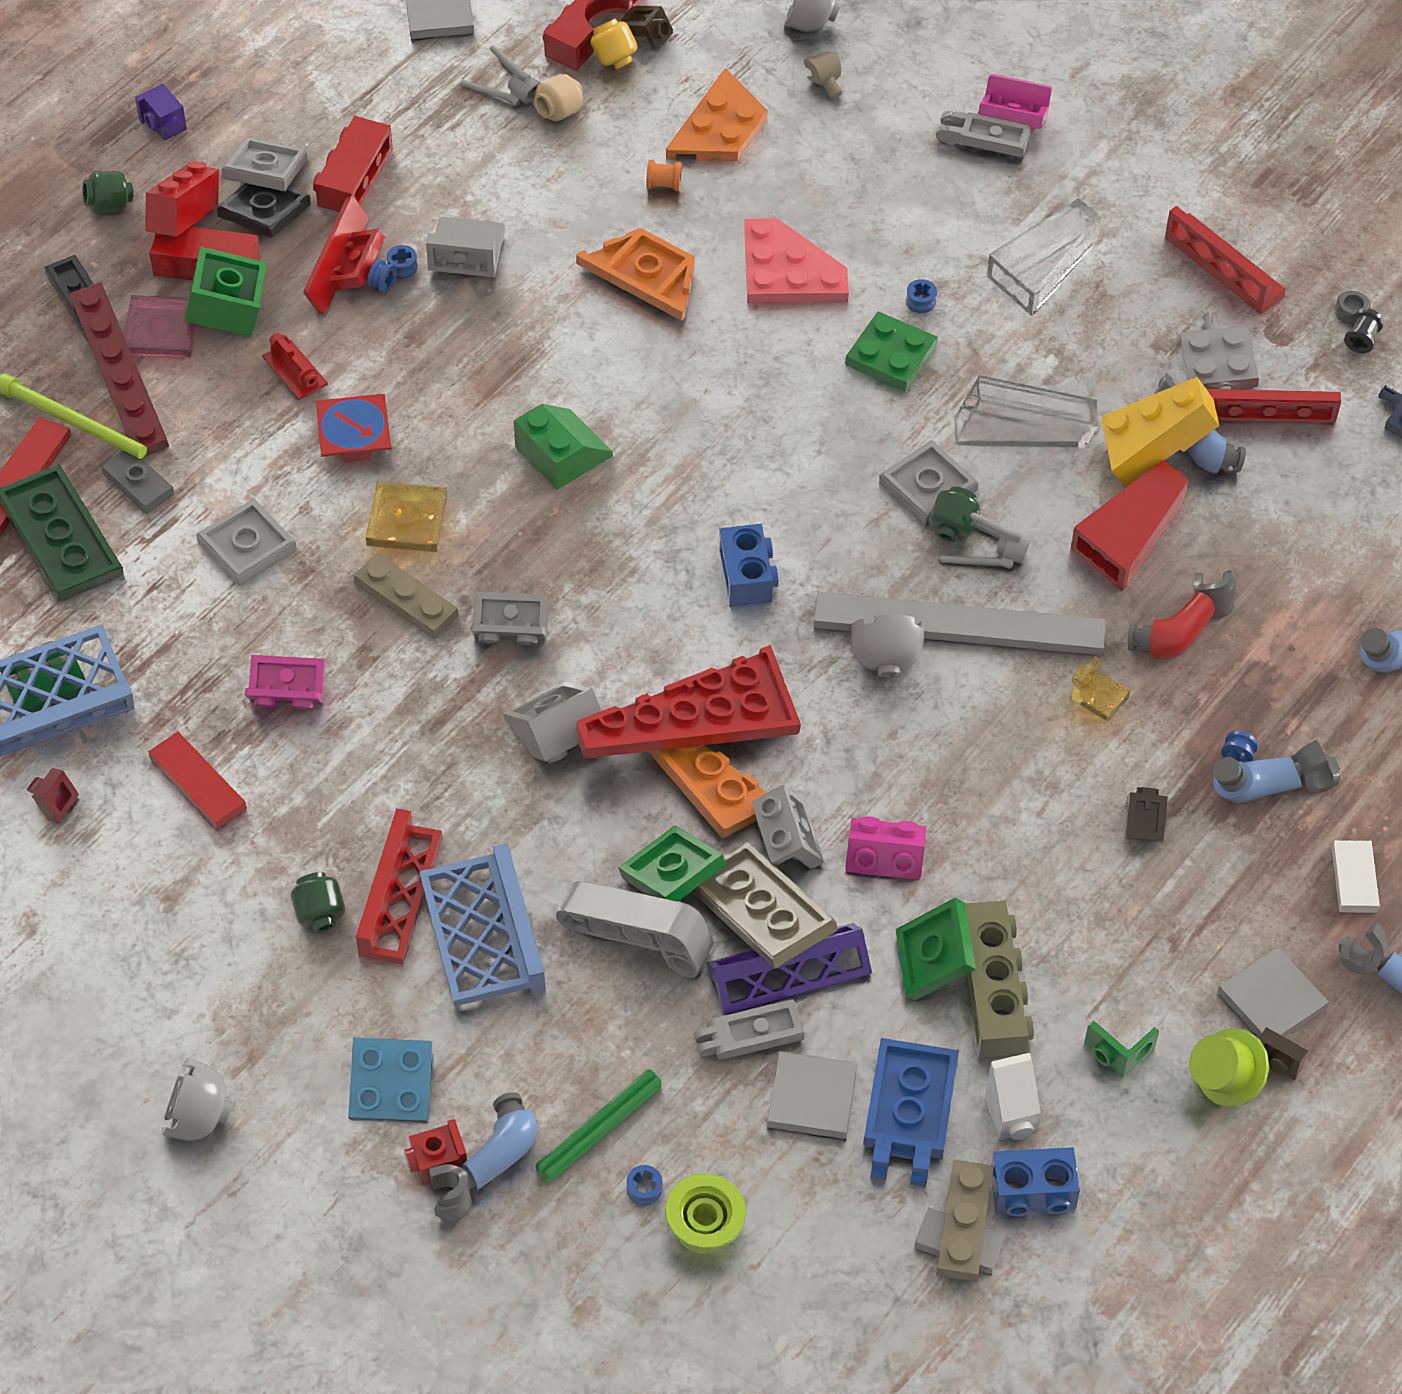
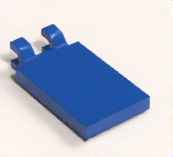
[863,1038,959,1187]

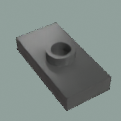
[101,451,174,513]

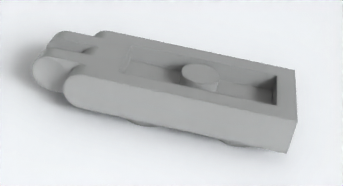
[694,999,805,1060]

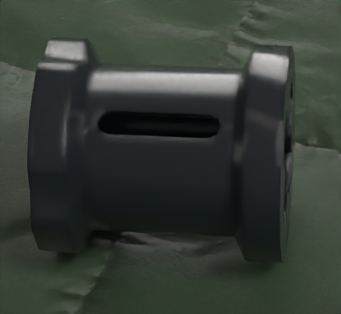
[1344,308,1384,354]

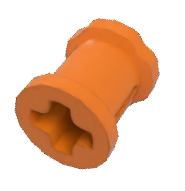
[646,160,682,192]

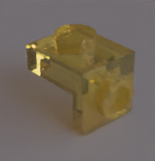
[1071,656,1130,722]

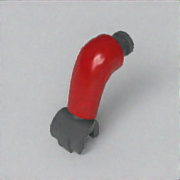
[1128,570,1237,660]

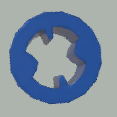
[387,245,418,279]
[367,259,397,293]
[906,279,937,313]
[1221,731,1259,762]
[626,1165,663,1205]

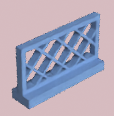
[0,624,135,757]
[419,843,546,1007]

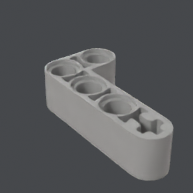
[556,881,714,978]

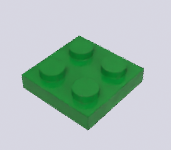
[845,311,938,391]
[618,825,726,902]
[895,897,976,1001]

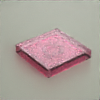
[124,295,197,358]

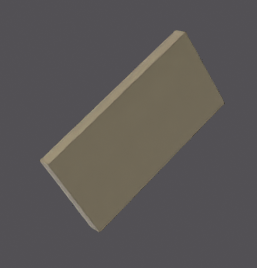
[692,842,838,969]

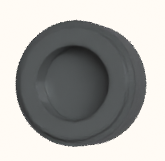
[1335,291,1371,324]

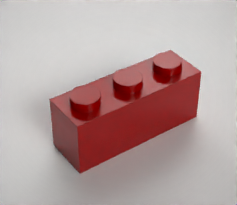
[313,115,393,212]
[145,161,219,237]
[149,227,261,280]

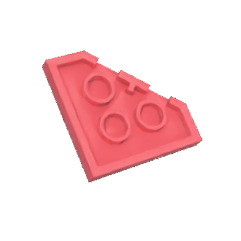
[744,218,849,303]

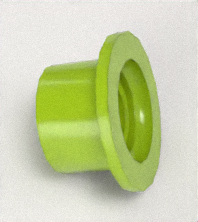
[1189,1028,1269,1108]
[665,1173,747,1254]

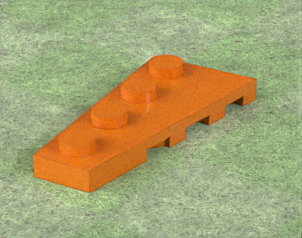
[648,745,767,838]

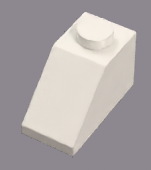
[985,1053,1041,1141]

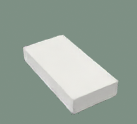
[1332,840,1380,913]

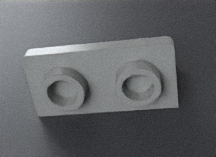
[752,785,825,869]

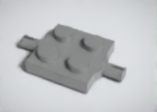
[1180,312,1259,390]

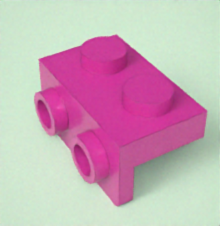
[978,74,1052,130]
[245,655,326,710]
[845,816,927,880]

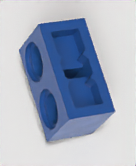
[719,524,779,607]
[991,1147,1080,1216]

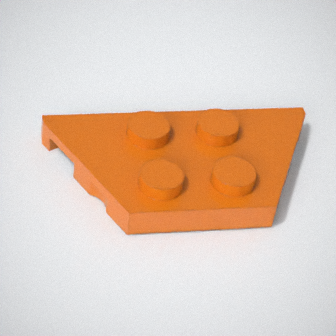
[666,69,768,161]
[576,228,695,321]

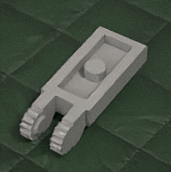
[935,110,1031,158]

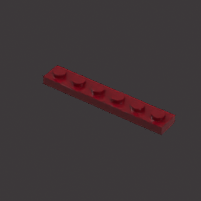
[69,282,170,456]

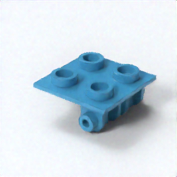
[348,1037,434,1121]

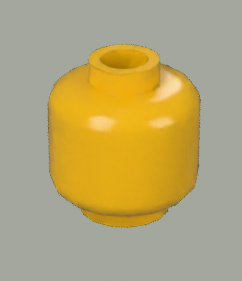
[590,18,638,69]

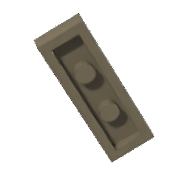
[354,553,459,639]
[936,1159,993,1282]

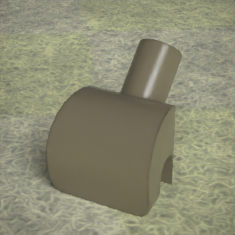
[804,51,843,99]

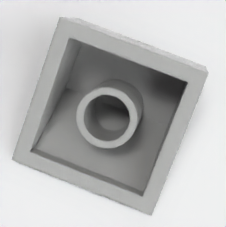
[503,682,602,763]

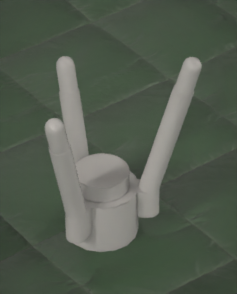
[460,45,541,106]
[939,512,1031,569]

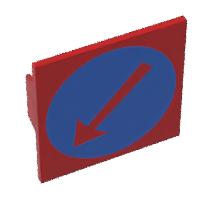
[316,394,391,463]

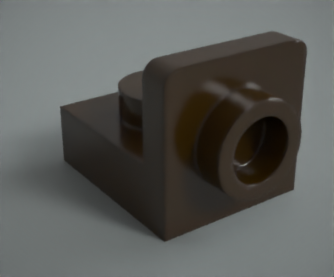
[619,6,673,50]
[1124,787,1168,843]
[1258,1027,1308,1080]

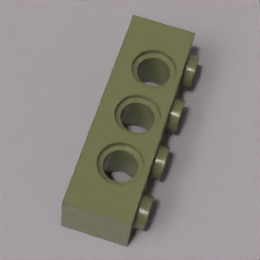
[965,900,1034,1059]

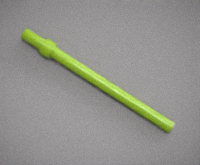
[0,373,147,459]

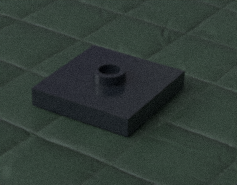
[217,183,311,238]

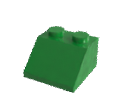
[184,247,267,337]
[514,404,613,490]

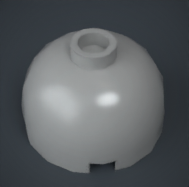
[784,0,841,32]
[851,614,924,678]
[161,1058,232,1142]

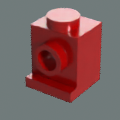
[404,1119,467,1185]

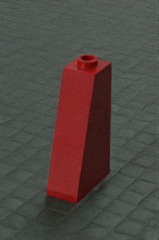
[1070,460,1189,591]

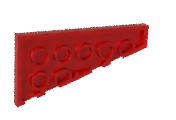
[575,645,801,759]

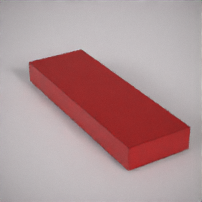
[148,731,247,829]

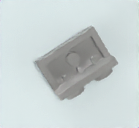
[471,592,549,645]

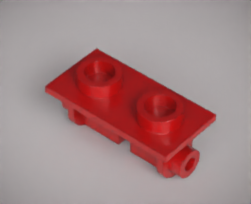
[262,333,328,400]

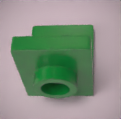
[1084,1021,1159,1078]

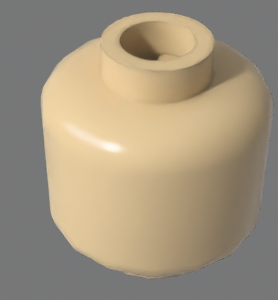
[534,73,583,122]

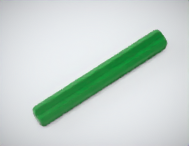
[535,1070,662,1183]

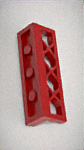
[1165,206,1286,314]
[356,808,442,965]

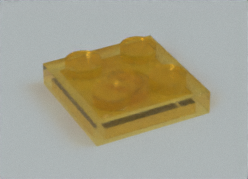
[365,481,448,552]

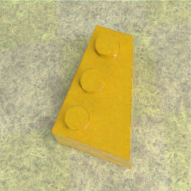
[1101,377,1219,488]

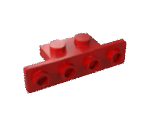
[303,196,385,314]

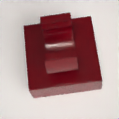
[27,768,79,823]

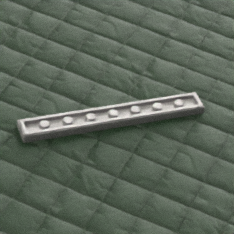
[814,591,1106,656]

